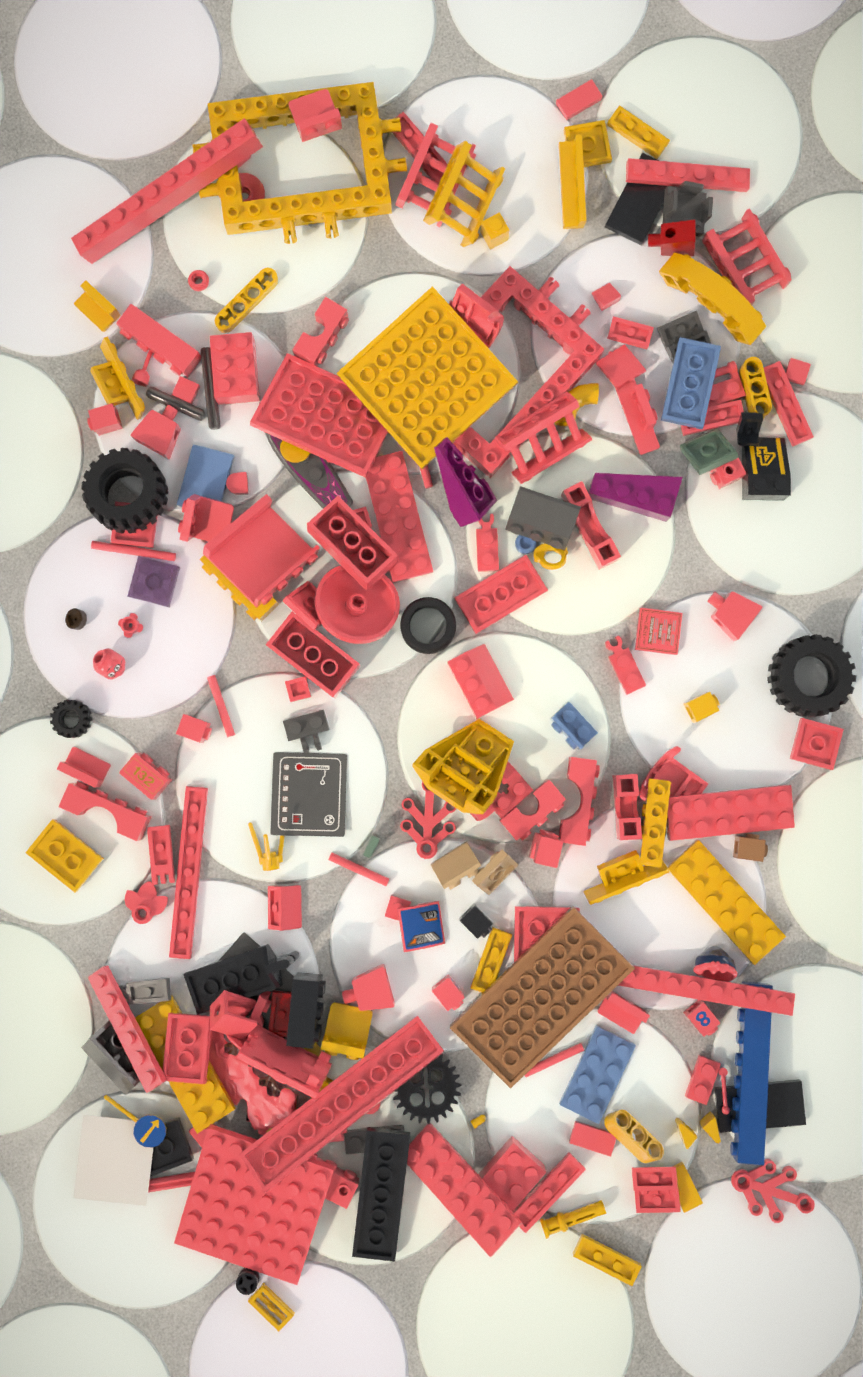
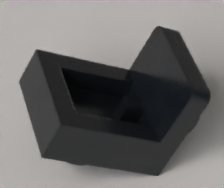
[736,412,763,446]

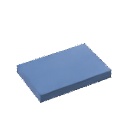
[177,444,234,507]

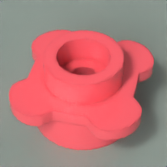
[118,613,143,638]

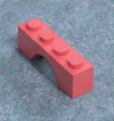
[561,481,621,570]
[558,757,600,846]
[58,781,152,841]
[529,829,563,868]

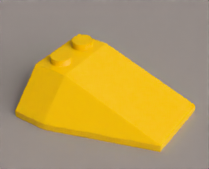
[412,719,514,814]

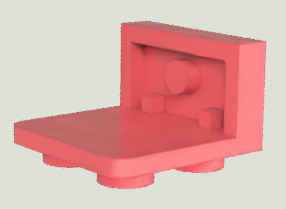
[289,89,342,142]
[178,494,234,542]

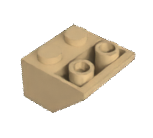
[430,841,481,890]

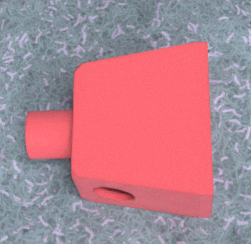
[130,405,181,460]
[707,591,763,641]
[342,964,395,1011]

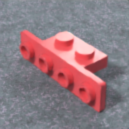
[614,379,660,455]

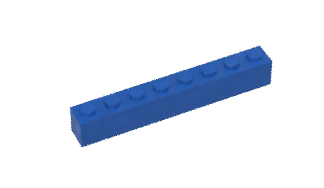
[730,981,773,1165]

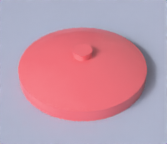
[314,565,400,644]

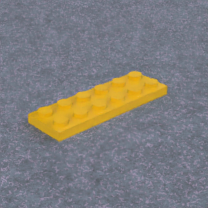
[668,839,786,965]
[135,995,236,1134]

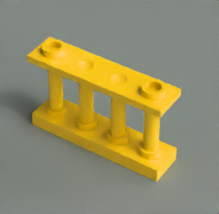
[423,141,505,247]

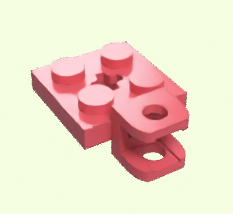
[470,761,534,821]

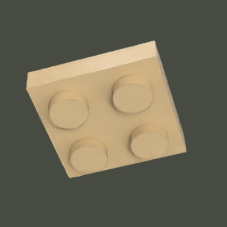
[472,849,518,895]

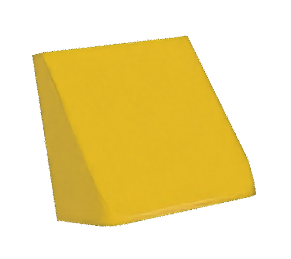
[699,1111,721,1144]
[675,1117,698,1149]

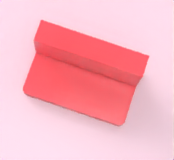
[57,747,111,788]
[268,885,302,931]
[597,991,650,1034]

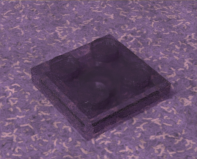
[127,556,180,608]

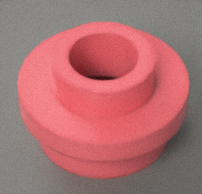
[188,270,209,291]

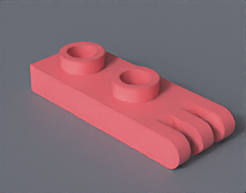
[147,825,175,885]

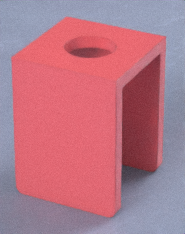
[210,990,257,1039]

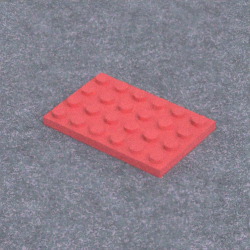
[250,353,388,478]

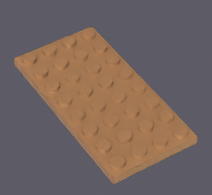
[450,906,635,1089]

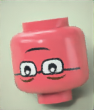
[93,648,125,680]

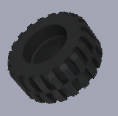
[81,447,169,534]
[767,634,857,717]

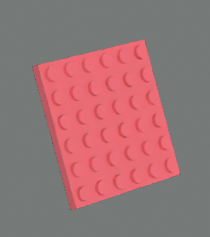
[174,1124,335,1285]

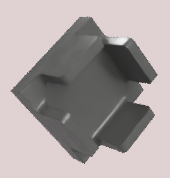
[662,181,713,237]

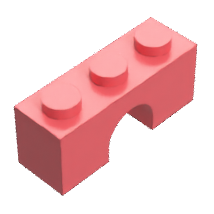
[292,297,349,366]
[612,774,642,841]
[499,779,566,841]

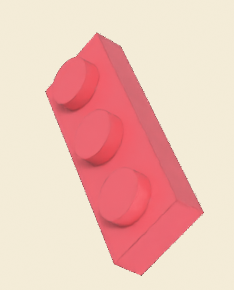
[680,400,744,436]

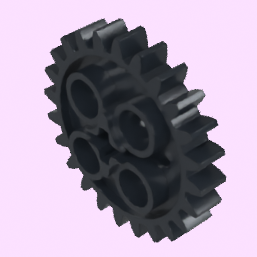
[393,1054,462,1124]

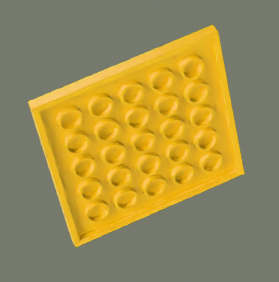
[337,286,518,470]

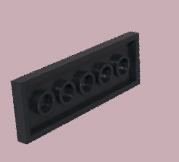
[352,1127,411,1262]

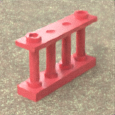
[395,122,477,227]
[702,208,792,305]
[495,392,592,484]

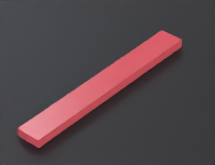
[169,786,208,959]

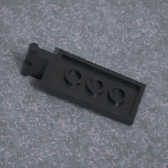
[183,944,300,1015]

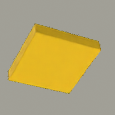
[563,120,612,167]

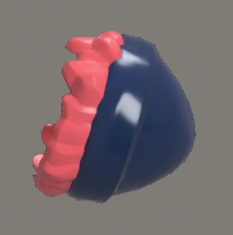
[693,946,738,982]

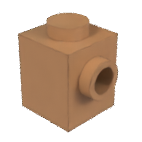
[733,833,768,862]

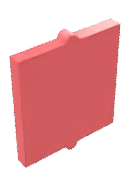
[596,344,646,389]

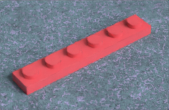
[626,158,750,192]
[88,965,167,1093]

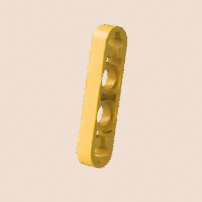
[214,267,278,333]

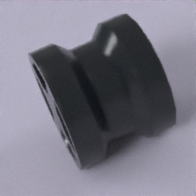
[236,1267,260,1295]

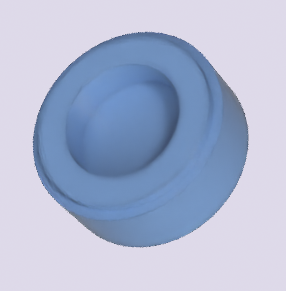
[515,535,536,554]

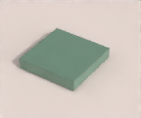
[680,428,738,475]

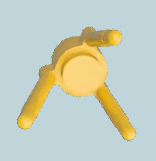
[248,822,285,871]

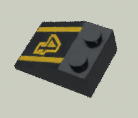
[742,437,791,501]

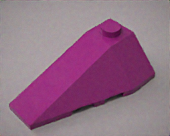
[434,437,498,527]

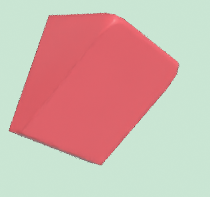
[591,282,622,311]

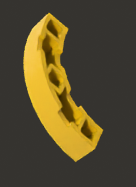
[659,252,767,345]

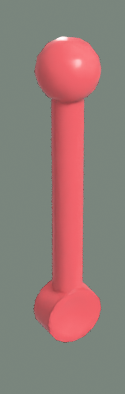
[718,1067,730,1114]

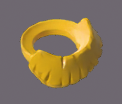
[534,543,568,570]

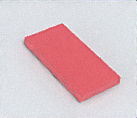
[454,555,548,634]

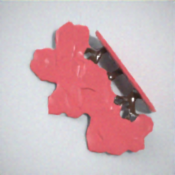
[209,1030,295,1130]

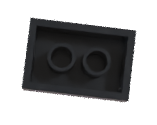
[286,972,326,1048]

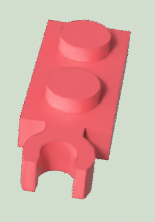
[476,514,499,572]
[605,636,646,695]

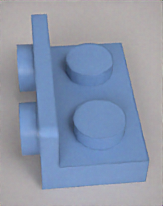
[550,702,598,750]

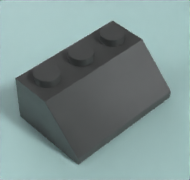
[505,486,581,550]
[81,1021,140,1095]

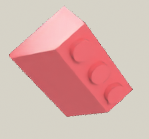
[447,644,514,719]

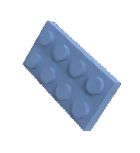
[660,337,721,429]
[559,1025,636,1124]

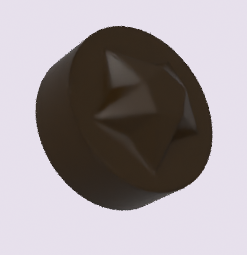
[65,608,87,630]

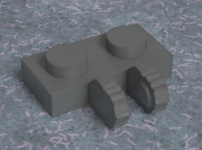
[283,709,330,754]

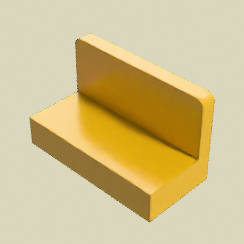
[74,280,121,332]

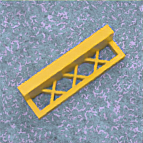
[558,135,587,229]

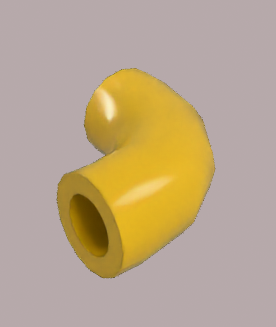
[555,383,599,426]

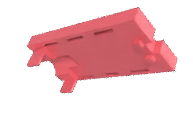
[236,1025,332,1099]

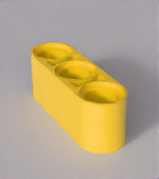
[739,357,772,419]
[604,1109,664,1163]

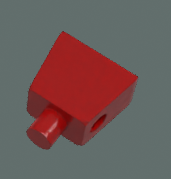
[648,220,696,256]

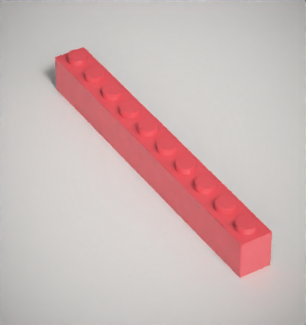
[71,118,263,264]

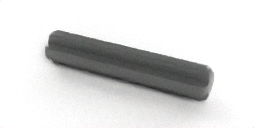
[146,386,205,421]

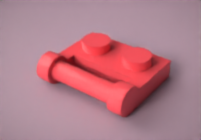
[708,361,746,407]

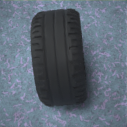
[400,597,456,654]

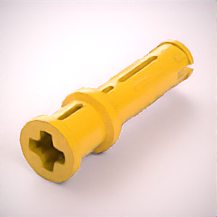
[540,1200,607,1239]

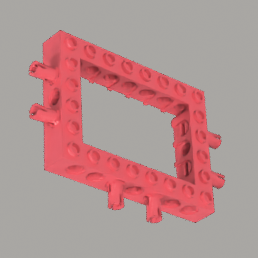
[449,266,604,479]

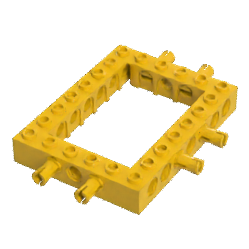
[192,82,407,244]

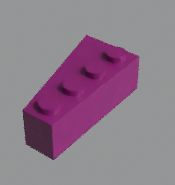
[588,473,683,522]

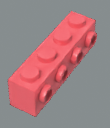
[311,1153,360,1209]

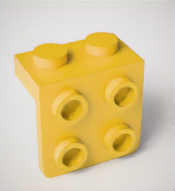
[320,1002,373,1060]

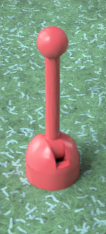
[131,350,152,387]

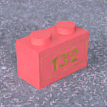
[119,752,172,800]

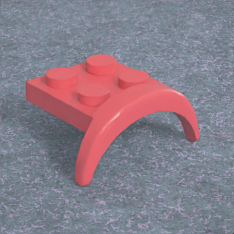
[451,283,504,348]
[639,746,708,801]

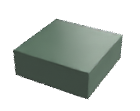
[363,834,380,858]

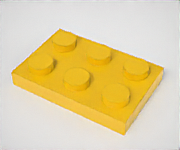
[25,819,104,893]

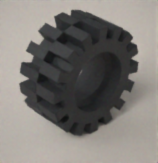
[50,700,92,738]

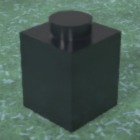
[459,903,493,939]

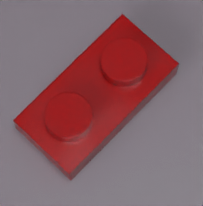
[269,991,292,1037]

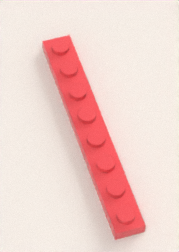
[618,965,795,1016]

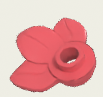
[124,881,168,924]

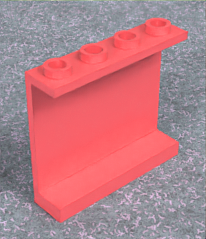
[203,494,320,608]

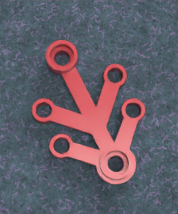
[400,781,456,859]
[731,1159,815,1223]

